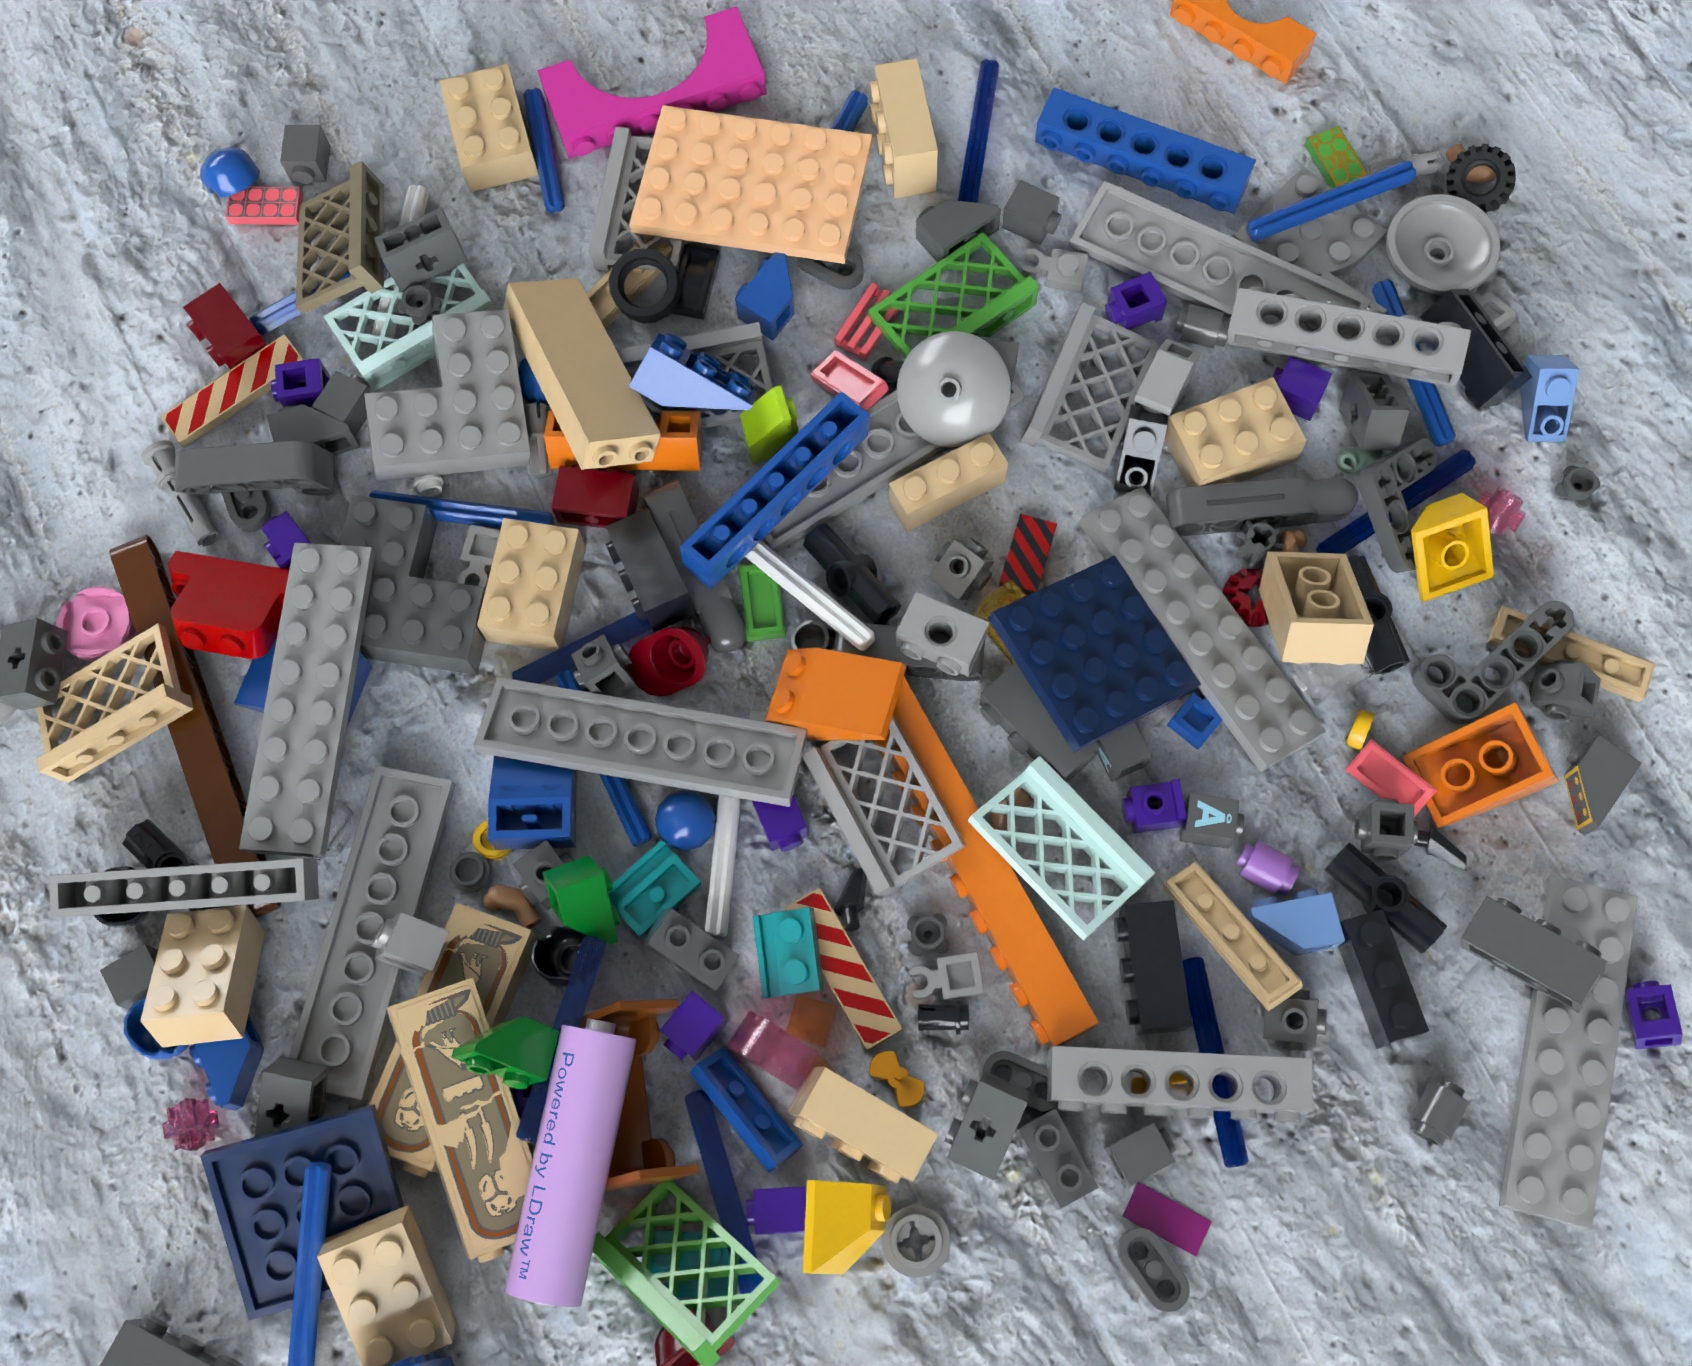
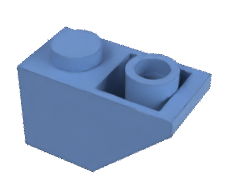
[1520,355,1579,442]
[1244,889,1345,956]

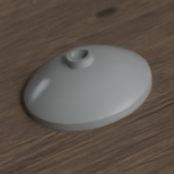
[1386,194,1500,295]
[897,331,1011,447]

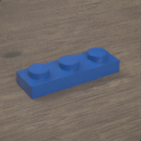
[689,1047,803,1173]

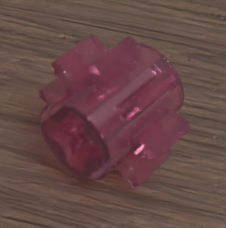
[1478,487,1526,536]
[162,1098,219,1151]

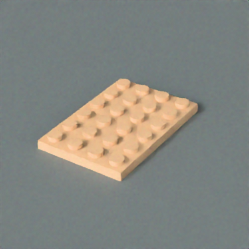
[629,105,873,264]

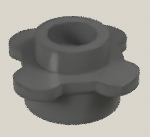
[397,284,442,325]
[1554,465,1600,508]
[907,913,950,956]

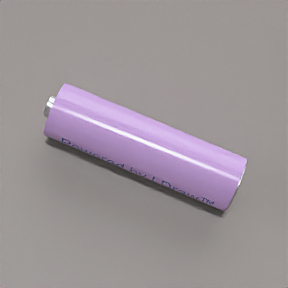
[504,1018,637,1307]

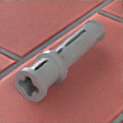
[141,440,221,547]

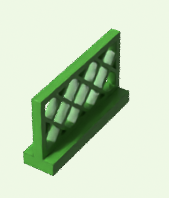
[868,232,1039,359]
[592,1180,780,1366]

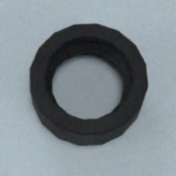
[609,248,681,323]

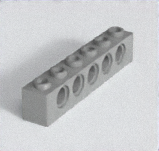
[1226,287,1471,387]
[49,858,319,918]
[1047,1046,1314,1122]

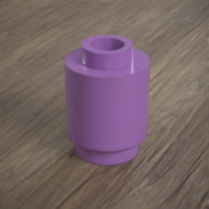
[1236,840,1301,896]

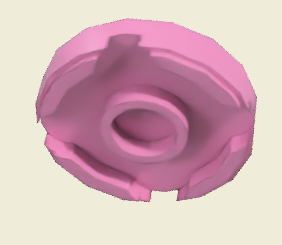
[56,586,136,662]

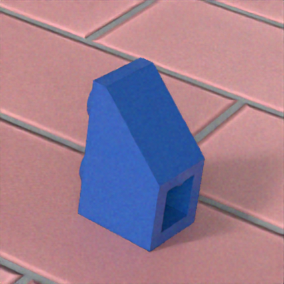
[735,252,795,341]
[189,1014,265,1111]

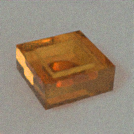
[785,994,837,1048]

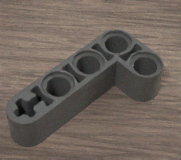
[175,441,335,496]
[1412,601,1574,724]

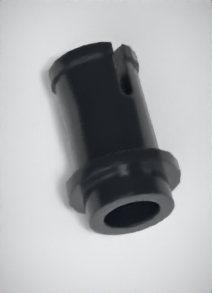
[871,356,904,386]
[918,1001,969,1035]

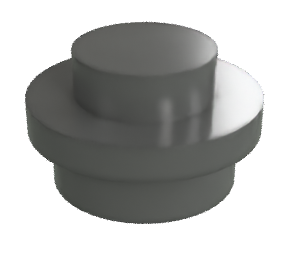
[450,852,491,893]

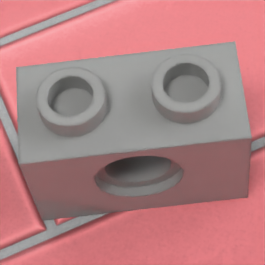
[896,591,989,677]
[372,912,449,977]

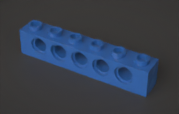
[1035,88,1256,215]
[680,391,870,590]

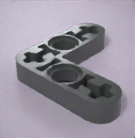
[1358,438,1438,573]

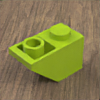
[740,385,799,463]

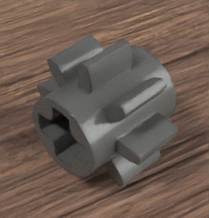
[1233,519,1284,569]

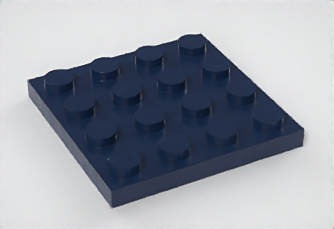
[987,555,1201,753]
[200,1104,404,1321]

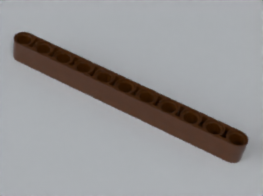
[109,534,281,918]

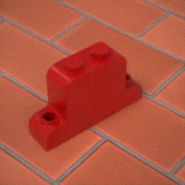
[168,551,289,659]

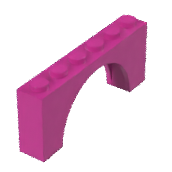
[537,6,767,159]

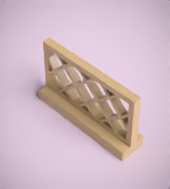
[36,623,194,783]

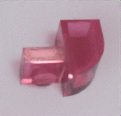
[726,1011,819,1091]

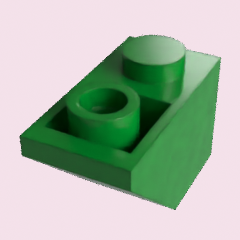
[543,855,620,945]
[451,1016,559,1089]

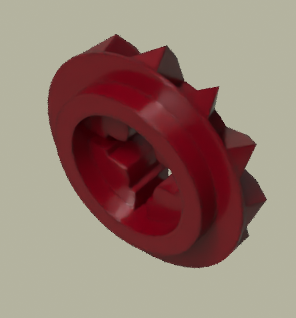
[1222,567,1269,627]

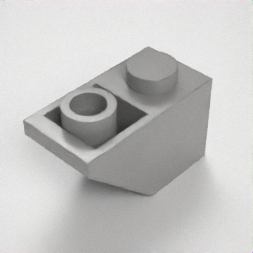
[1134,338,1202,415]

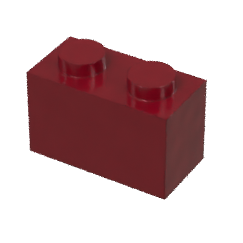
[183,283,267,370]
[551,464,640,529]

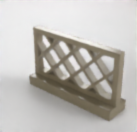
[296,161,384,314]

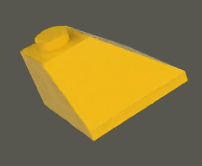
[1411,493,1494,602]
[803,1180,891,1275]

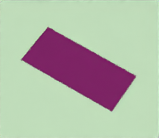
[1122,1182,1212,1256]

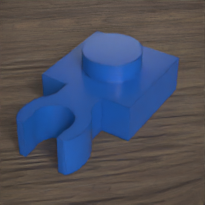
[1167,692,1223,750]

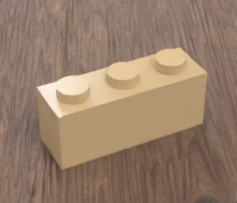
[889,433,1008,532]

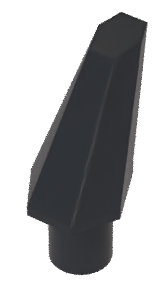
[1413,826,1467,871]
[834,868,867,932]

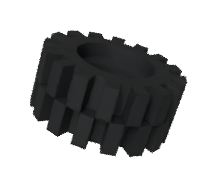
[1446,144,1516,214]

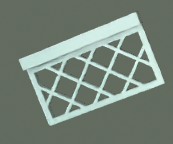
[323,263,495,392]
[968,756,1155,941]

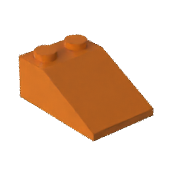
[765,648,907,741]
[1402,702,1560,829]

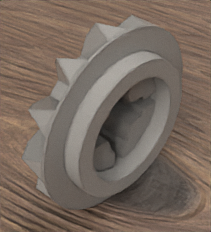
[882,1205,951,1278]

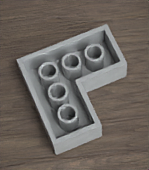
[364,309,530,481]

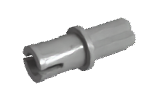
[1367,150,1443,177]
[524,403,552,479]

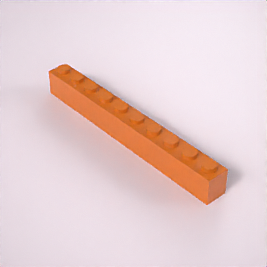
[873,677,1099,1048]

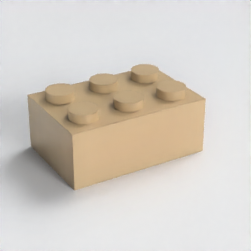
[869,58,938,199]
[439,63,539,193]
[1164,377,1307,487]
[477,518,586,653]
[1259,552,1374,665]
[140,905,265,1048]
[787,1067,938,1184]
[317,1205,457,1366]

